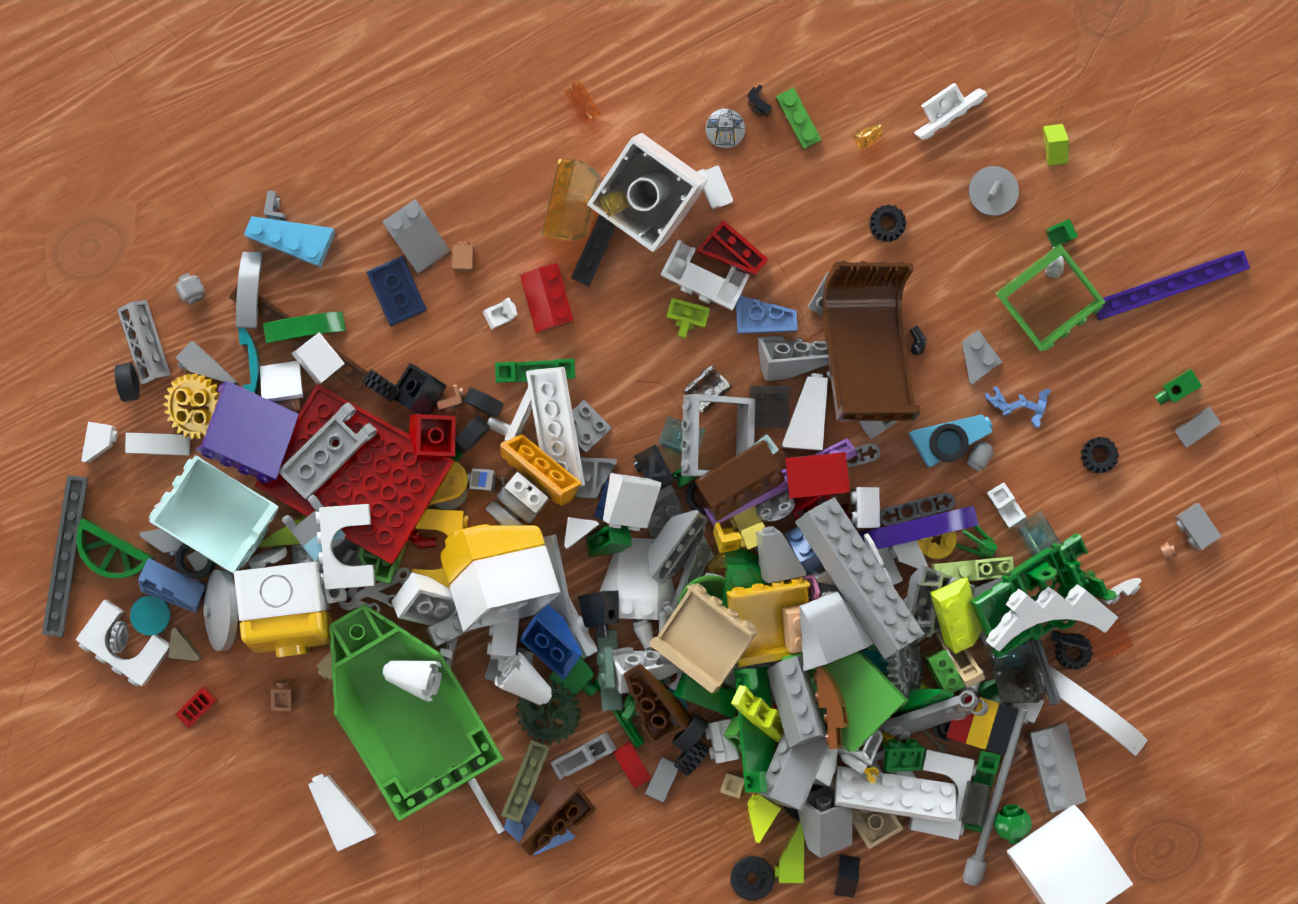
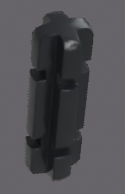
[1050,630,1090,650]

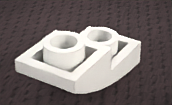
[1099,578,1142,605]

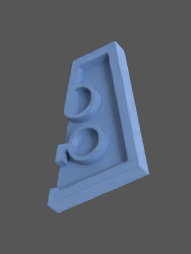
[736,295,798,334]

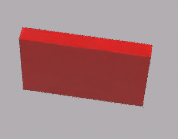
[785,452,850,499]

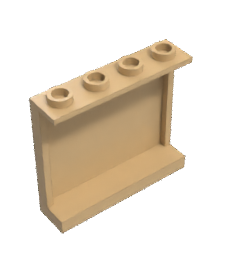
[648,584,758,693]

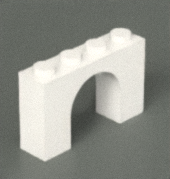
[316,504,376,589]
[76,600,170,687]
[908,749,977,840]

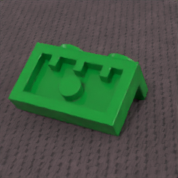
[880,739,925,772]

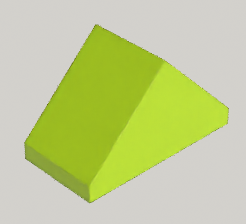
[1043,124,1069,166]

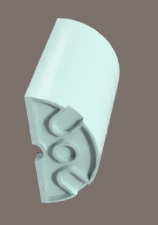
[149,455,278,574]

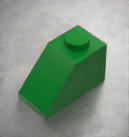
[587,525,632,557]

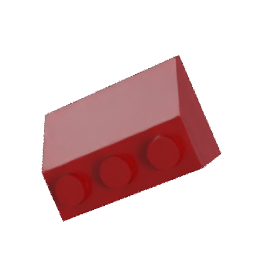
[520,262,574,333]

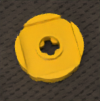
[917,531,956,559]

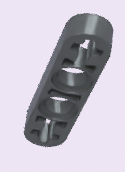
[880,493,955,526]

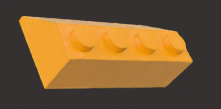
[500,434,582,506]

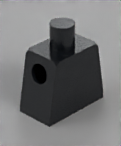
[578,590,619,638]

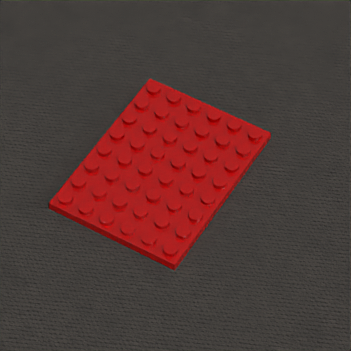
[254,384,455,565]

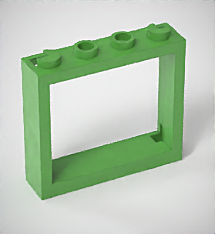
[995,244,1105,351]

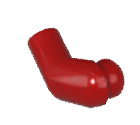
[409,529,436,549]

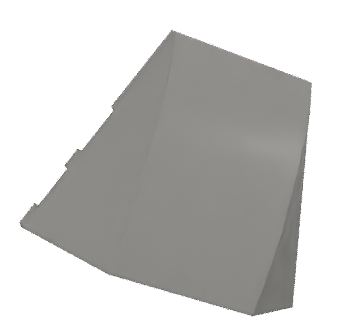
[905,565,975,641]
[799,591,874,671]

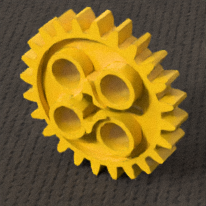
[163,374,220,439]

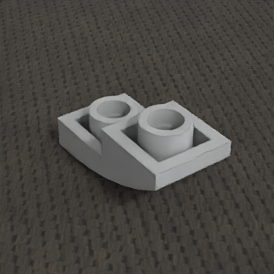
[1175,406,1221,448]

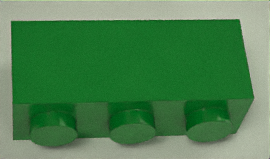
[674,673,737,718]

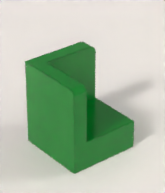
[1045,219,1078,248]

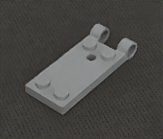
[278,403,377,500]
[882,691,988,739]

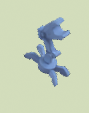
[985,386,1050,428]

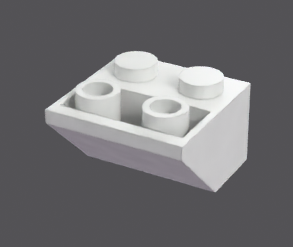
[850,487,880,529]

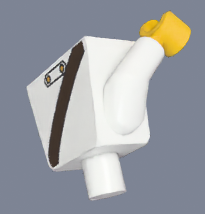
[838,728,894,783]

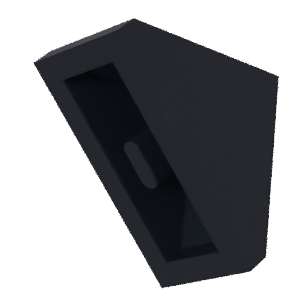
[834,854,860,898]

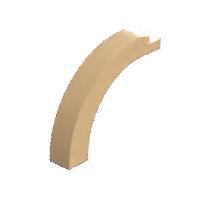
[934,631,985,688]

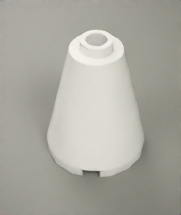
[495,652,552,705]
[383,661,442,702]

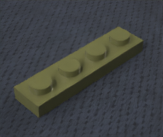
[501,740,550,823]

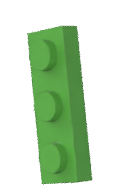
[776,87,822,150]

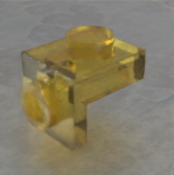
[599,189,630,218]

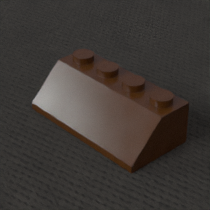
[695,440,786,521]

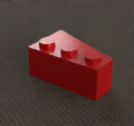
[696,220,769,277]

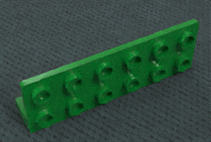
[734,667,776,793]

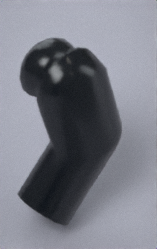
[909,325,927,355]

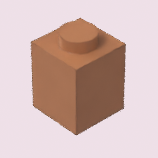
[452,241,474,271]

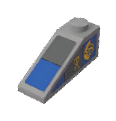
[467,469,497,492]

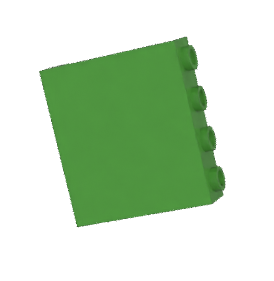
[811,650,909,753]

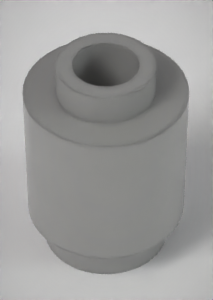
[966,441,994,472]

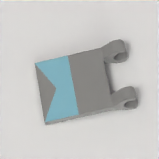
[282,495,346,562]

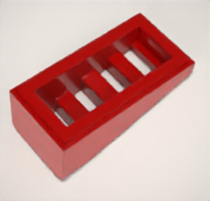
[175,686,219,729]

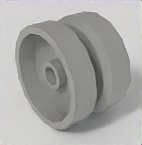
[486,487,537,526]

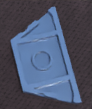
[504,797,575,855]

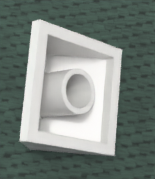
[292,332,345,384]
[564,517,599,549]

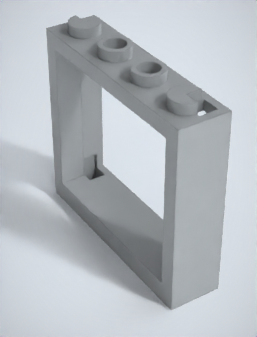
[681,394,755,477]

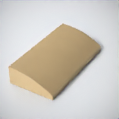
[830,765,904,849]

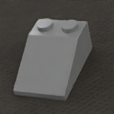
[382,199,451,274]

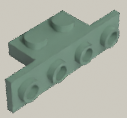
[596,630,623,711]

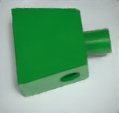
[1154,369,1202,406]
[548,656,598,697]

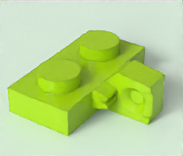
[666,298,710,339]

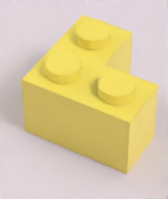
[729,506,765,550]

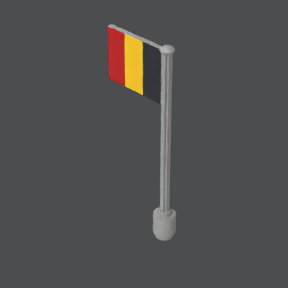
[946,691,1029,886]

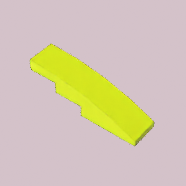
[731,686,784,743]

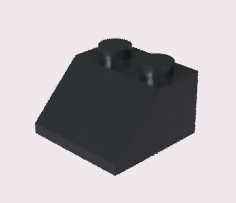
[394,363,447,415]
[633,444,674,488]

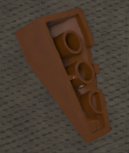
[624,663,691,745]
[519,776,596,855]

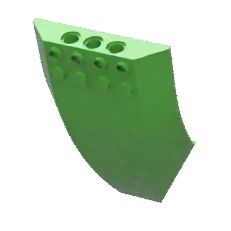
[329,604,504,822]

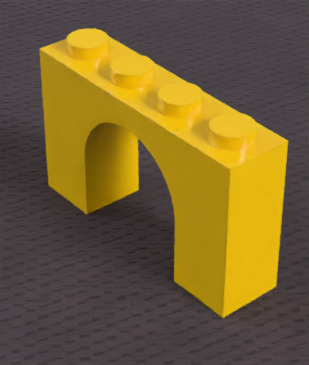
[412,509,468,589]

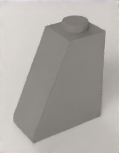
[756,527,806,583]

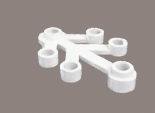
[339,568,412,614]

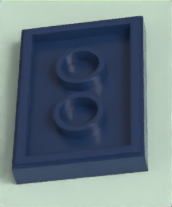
[366,256,427,327]

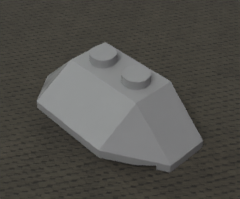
[648,510,709,584]

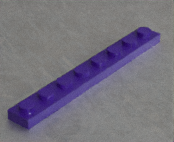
[1096,250,1250,321]

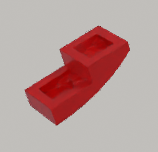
[613,741,652,789]

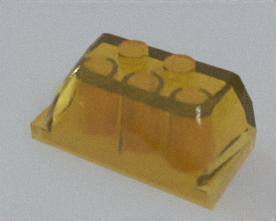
[541,159,601,240]

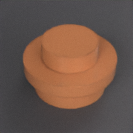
[1161,542,1177,562]

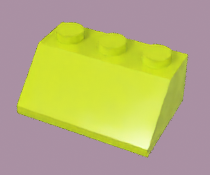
[930,577,982,654]

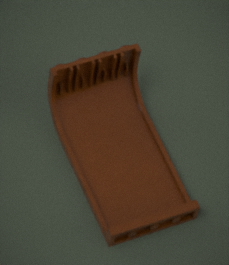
[823,261,921,421]

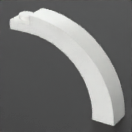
[1038,666,1148,756]

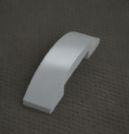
[236,252,263,328]

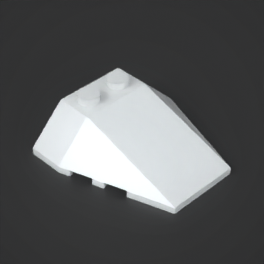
[599,538,675,620]

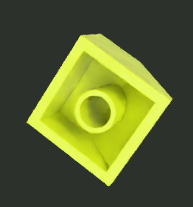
[747,794,781,843]

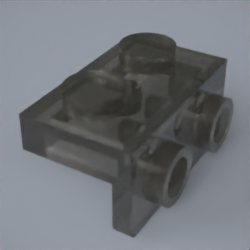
[683,365,732,414]

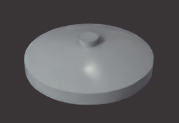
[203,570,238,651]

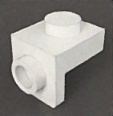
[483,298,518,330]

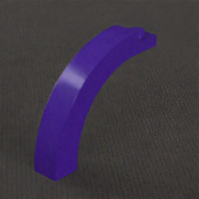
[858,506,979,549]

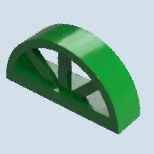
[76,518,155,578]

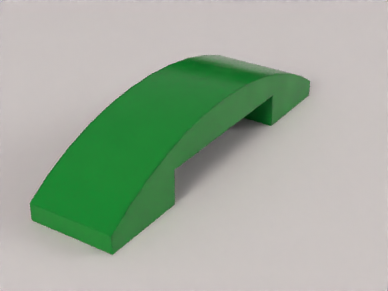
[263,311,346,344]
[495,358,576,383]
[963,750,1001,832]

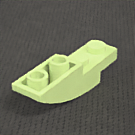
[931,557,1014,581]

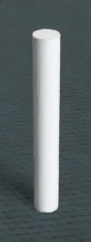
[468,778,505,834]

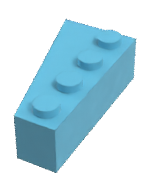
[244,216,336,268]

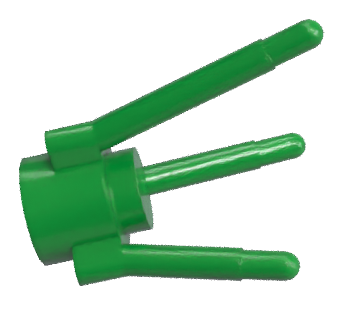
[955,525,998,559]

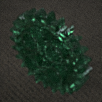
[516,680,581,745]

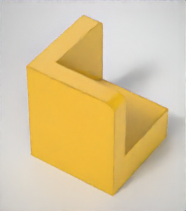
[713,523,742,553]

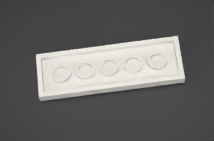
[526,367,585,487]
[835,766,956,823]

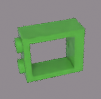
[923,649,965,693]

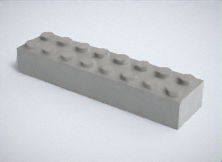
[795,497,924,659]

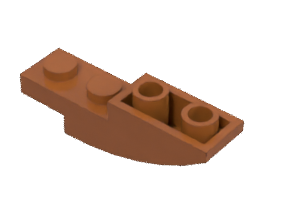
[814,666,849,749]

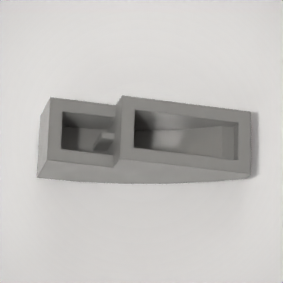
[550,731,617,780]

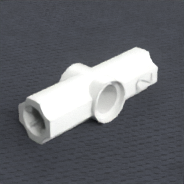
[562,598,598,659]

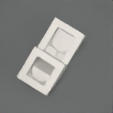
[987,482,1026,529]

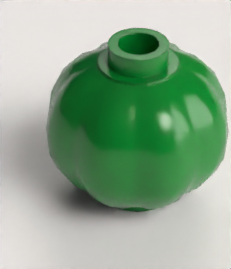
[994,804,1032,844]

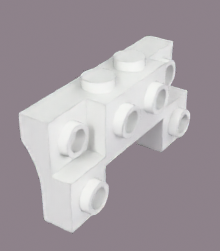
[660,240,750,311]

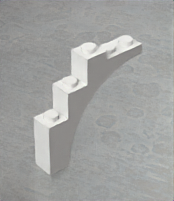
[986,584,1118,651]

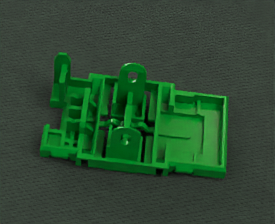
[970,533,1117,658]

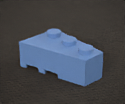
[138,558,206,613]

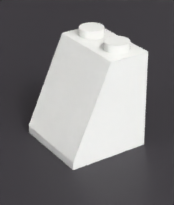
[603,473,661,531]

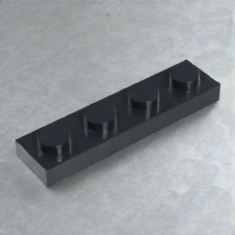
[571,214,616,287]

